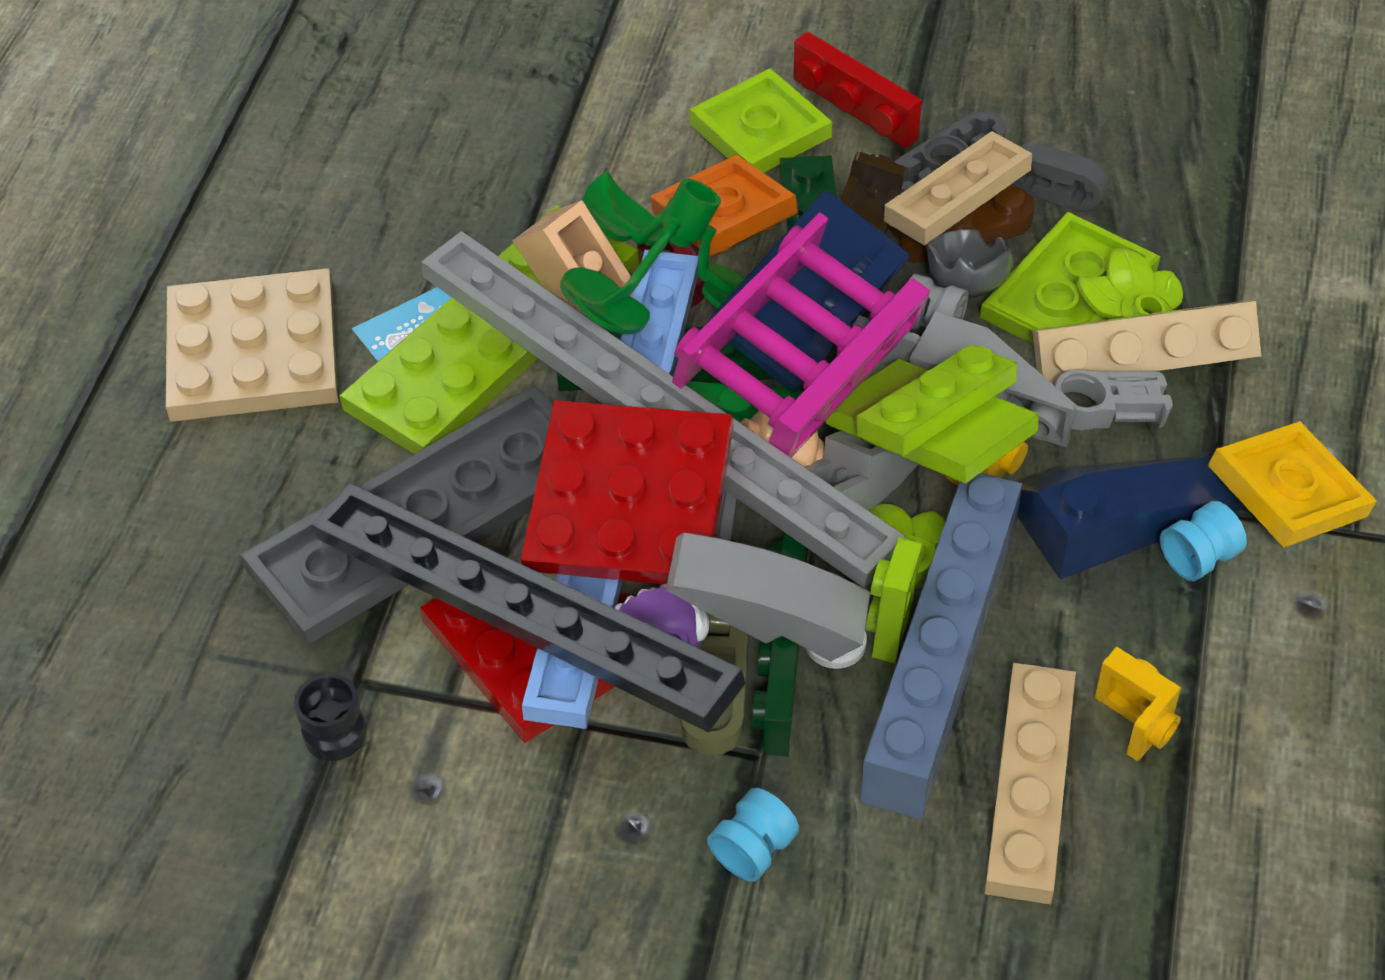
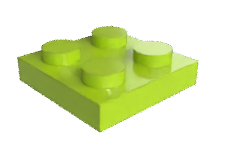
[689,68,833,173]

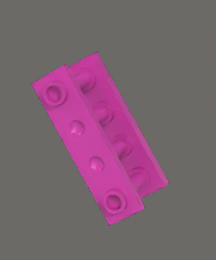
[672,212,931,458]

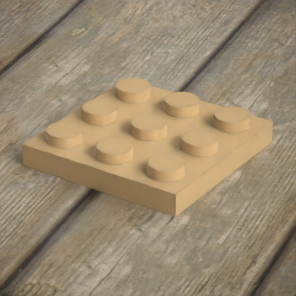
[166,268,339,422]

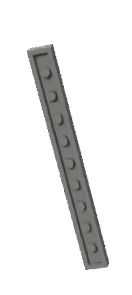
[421,231,905,589]

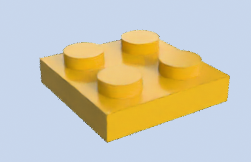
[1208,421,1377,548]

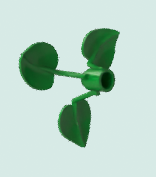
[560,171,745,334]

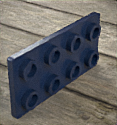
[707,191,910,392]

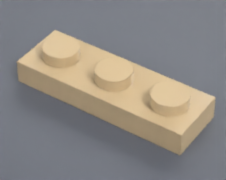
[884,131,1032,246]

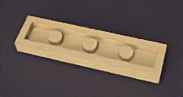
[1032,300,1261,386]
[984,663,1076,905]

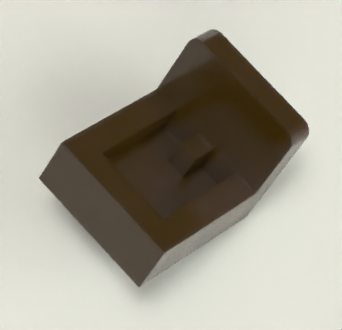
[840,152,907,235]

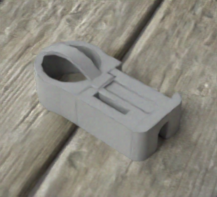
[1055,369,1173,431]

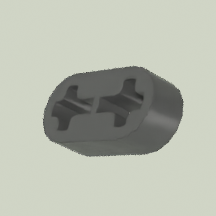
[1011,142,1109,211]

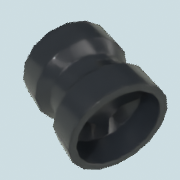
[294,673,366,761]

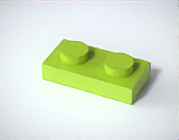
[865,537,923,664]

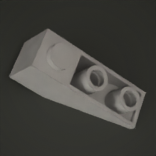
[910,311,1076,448]

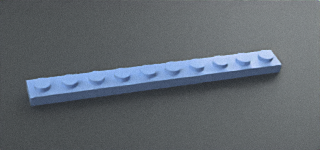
[522,250,698,729]

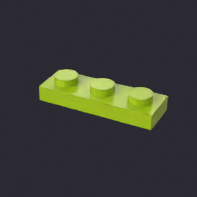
[857,344,1017,456]

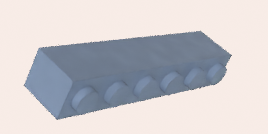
[861,473,1022,820]

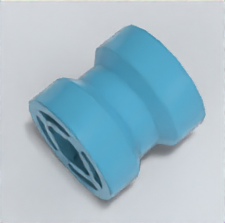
[1160,501,1247,581]
[707,788,799,882]

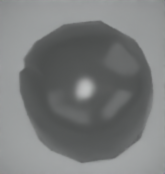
[926,229,1014,297]

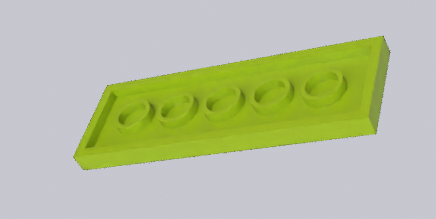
[340,205,639,454]

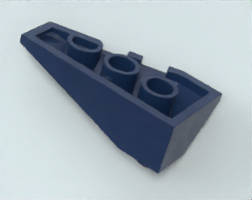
[1017,455,1246,579]

